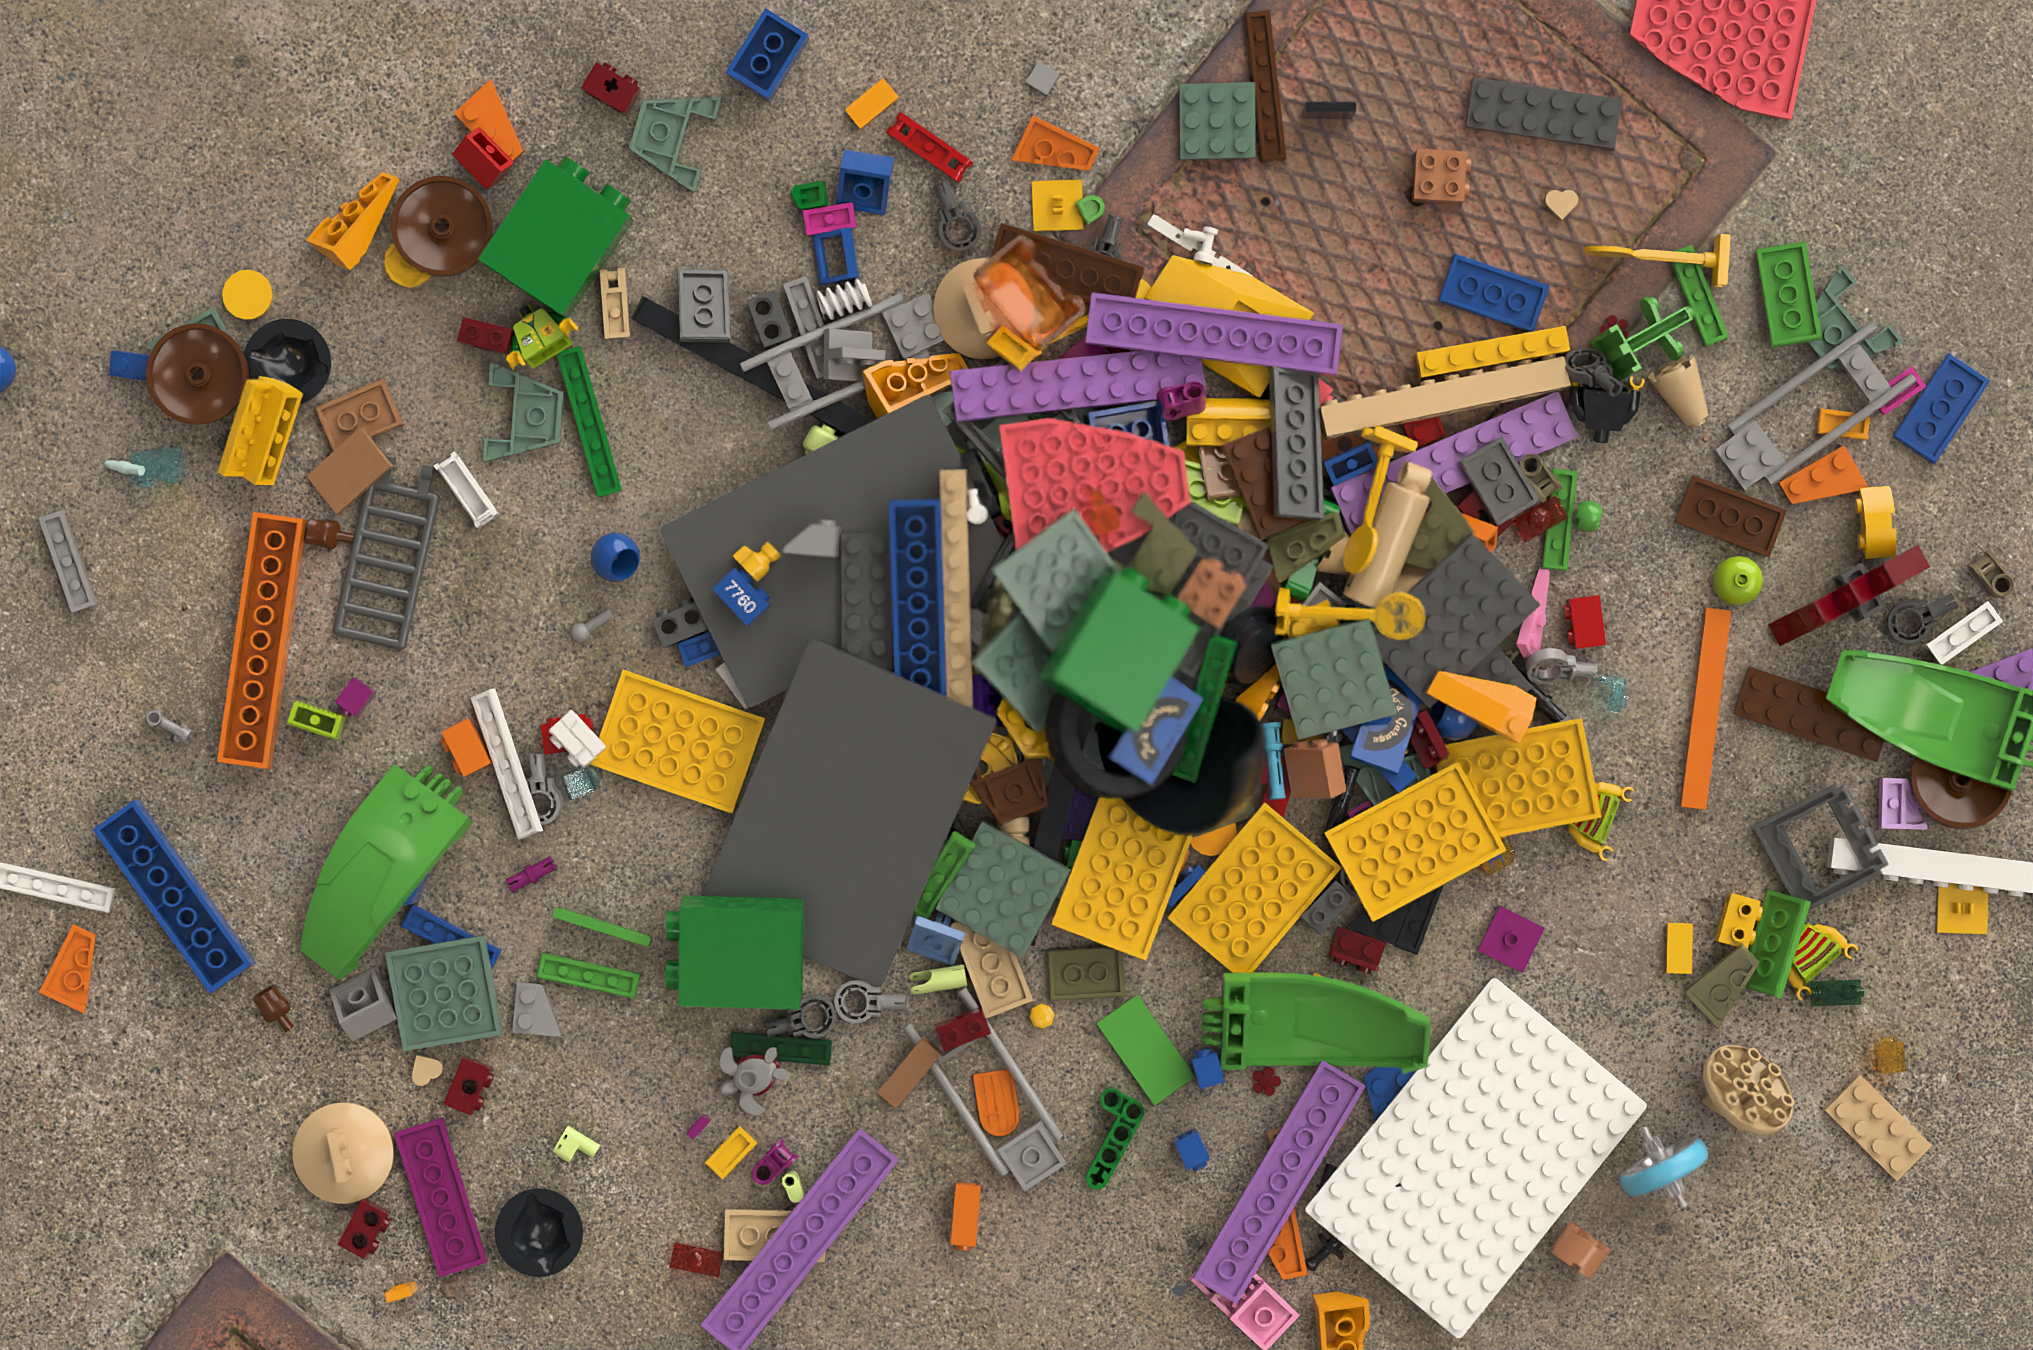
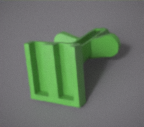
[1588,297,1695,381]

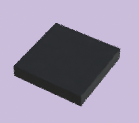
[1302,102,1356,119]

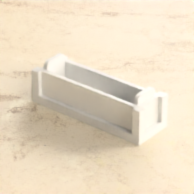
[434,452,499,529]
[1923,601,2003,665]

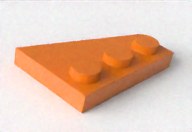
[454,79,524,161]
[1011,115,1101,171]
[1778,445,1869,505]
[39,923,96,1014]
[1268,1208,1308,1280]

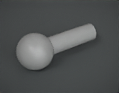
[570,609,614,643]

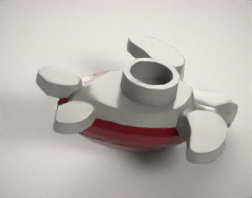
[719,1047,789,1115]

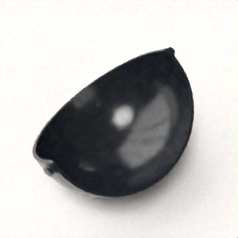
[1094,697,1265,835]

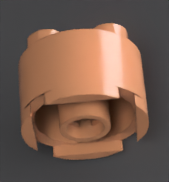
[1550,1222,1611,1279]

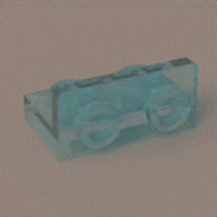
[130,447,186,487]

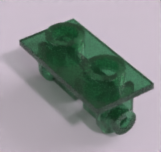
[1810,979,1864,1007]

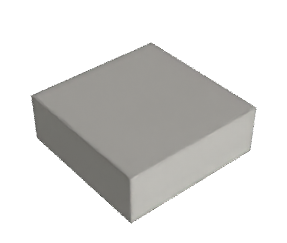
[1026,61,1060,96]

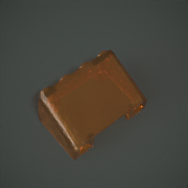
[973,233,1087,351]

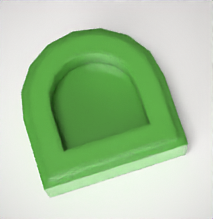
[1074,195,1105,225]

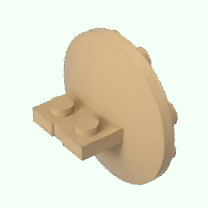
[933,258,1034,359]
[1702,1045,1794,1135]
[293,1102,394,1204]

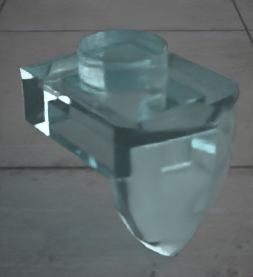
[1595,676,1628,713]
[561,767,600,800]

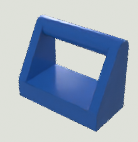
[812,227,859,285]

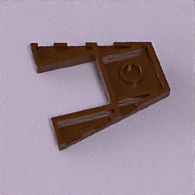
[970,721,1048,826]

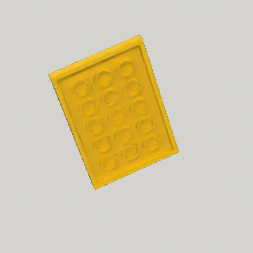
[590,669,766,814]
[1436,718,1602,837]
[1324,762,1506,922]
[1051,797,1193,961]
[1167,802,1342,973]

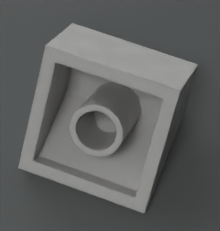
[784,520,841,557]
[329,968,397,1041]

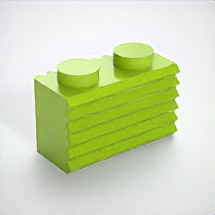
[287,701,346,740]

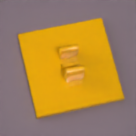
[1032,179,1084,232]
[1936,883,1989,934]

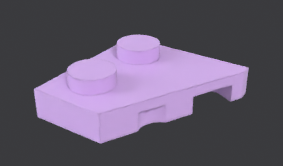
[1878,778,1928,830]

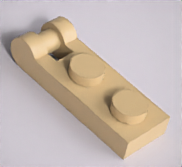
[600,268,631,340]

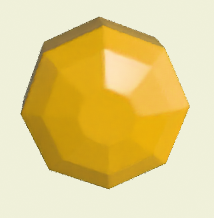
[1029,1003,1054,1029]

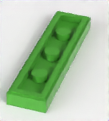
[1671,245,1729,347]
[1541,469,1578,571]
[913,831,976,919]
[552,907,653,947]
[536,952,640,999]

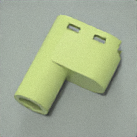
[552,1126,600,1163]
[782,1170,805,1203]

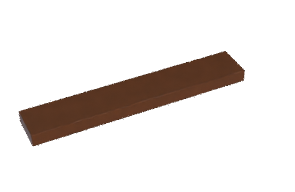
[1245,10,1287,163]

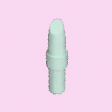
[104,460,145,476]

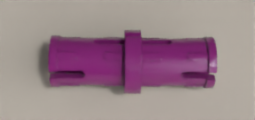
[506,856,558,893]

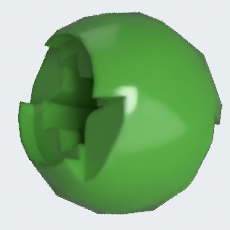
[1575,501,1602,532]

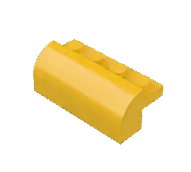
[218,376,303,485]
[1186,398,1272,447]

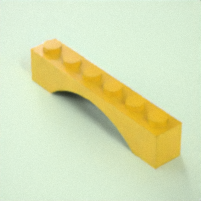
[1414,326,1570,380]

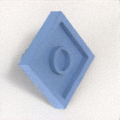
[906,913,965,966]

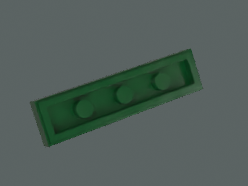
[731,1031,832,1066]

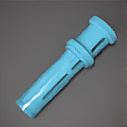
[1261,722,1286,800]

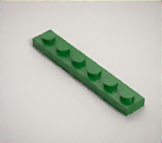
[557,346,622,498]
[1171,634,1237,783]

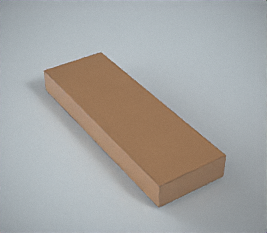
[877,1036,943,1109]

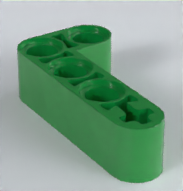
[1280,499,1340,601]
[1085,1087,1145,1190]

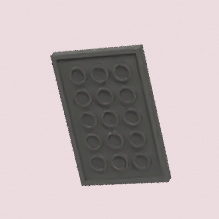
[1372,532,1541,708]

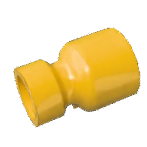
[733,541,781,582]

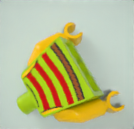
[1568,782,1634,861]
[1788,923,1858,1000]

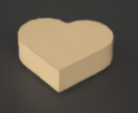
[1544,190,1578,221]
[412,1055,444,1086]

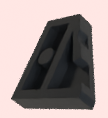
[1348,903,1410,945]

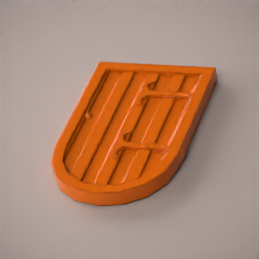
[973,1069,1020,1136]

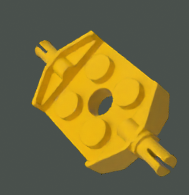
[995,698,1054,762]
[963,732,1018,805]

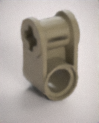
[1519,454,1564,503]
[1968,550,2014,598]

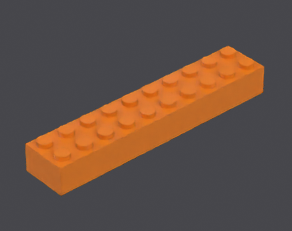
[217,512,308,769]

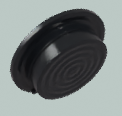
[244,319,331,405]
[1220,605,1283,684]
[495,1188,583,1277]

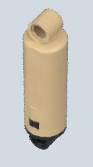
[1340,461,1432,625]

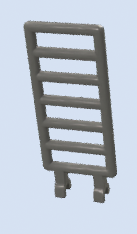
[333,456,440,650]

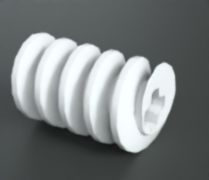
[816,278,872,320]

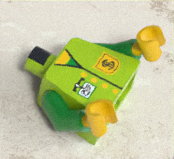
[506,305,579,370]

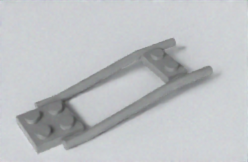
[740,293,945,431]
[1713,321,1916,491]
[902,987,1067,1191]

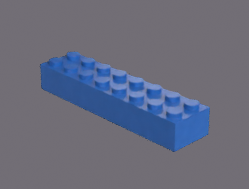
[889,499,947,697]
[92,800,256,994]

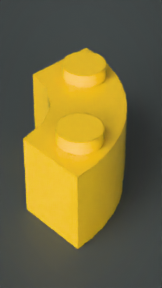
[1855,486,1896,559]

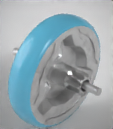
[1619,1126,1709,1208]

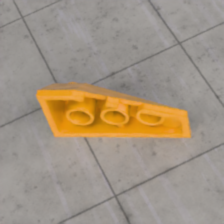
[306,172,399,270]
[862,353,969,419]
[1235,664,1281,720]
[1426,671,1537,743]
[1313,1291,1370,1350]

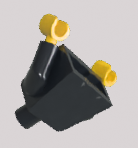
[1569,375,1644,443]

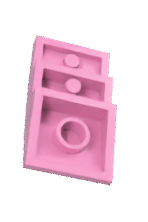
[1189,1270,1300,1350]

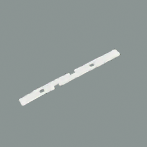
[1148,214,1252,276]

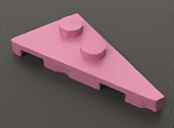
[1516,569,1550,662]

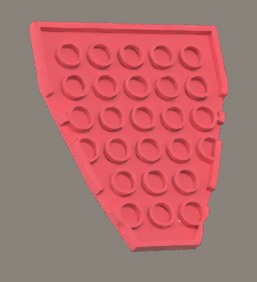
[1629,0,1816,121]
[1000,419,1190,553]

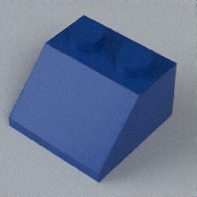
[836,150,894,215]

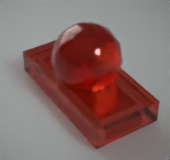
[1513,495,1569,543]
[670,1242,724,1278]

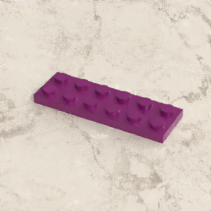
[394,1117,488,1277]

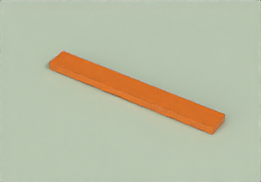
[1680,608,1731,810]

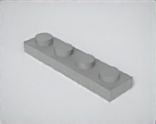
[783,276,824,379]
[39,510,97,613]

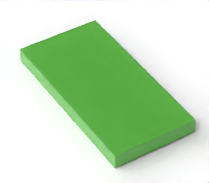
[1755,241,1822,348]
[1745,890,1811,999]
[1096,995,1195,1106]

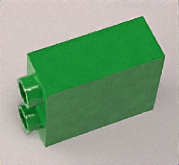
[478,156,634,318]
[1039,567,1200,733]
[665,895,804,1010]

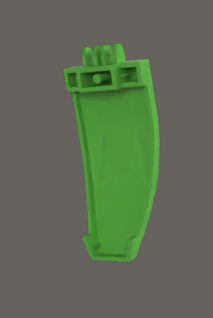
[1826,650,2033,792]
[300,764,473,980]
[1201,973,1431,1074]

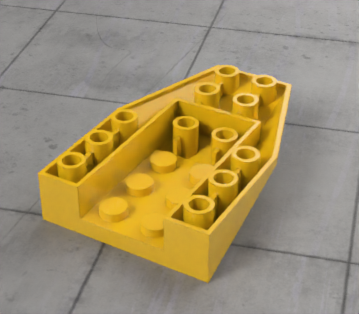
[1145,255,1314,399]

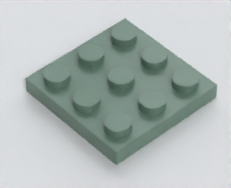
[1180,82,1256,160]

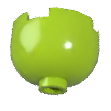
[1712,556,1764,606]

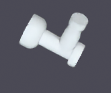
[1183,227,1218,265]
[967,489,988,525]

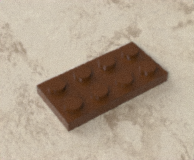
[1221,427,1306,540]
[1674,475,1787,558]

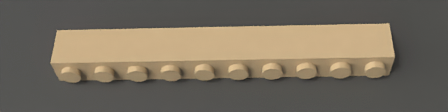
[1320,354,1571,440]
[940,469,973,708]

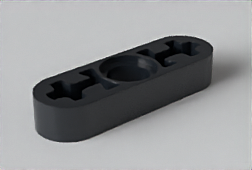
[962,448,1003,519]

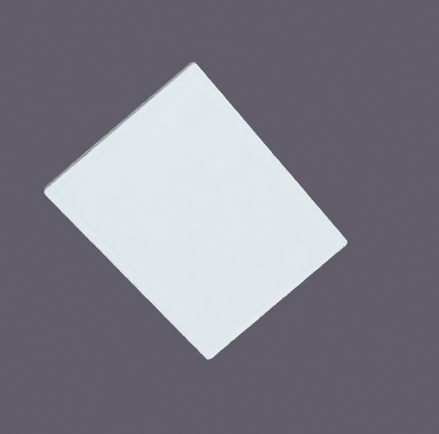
[1305,978,1647,1338]

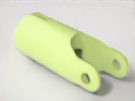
[909,964,967,994]

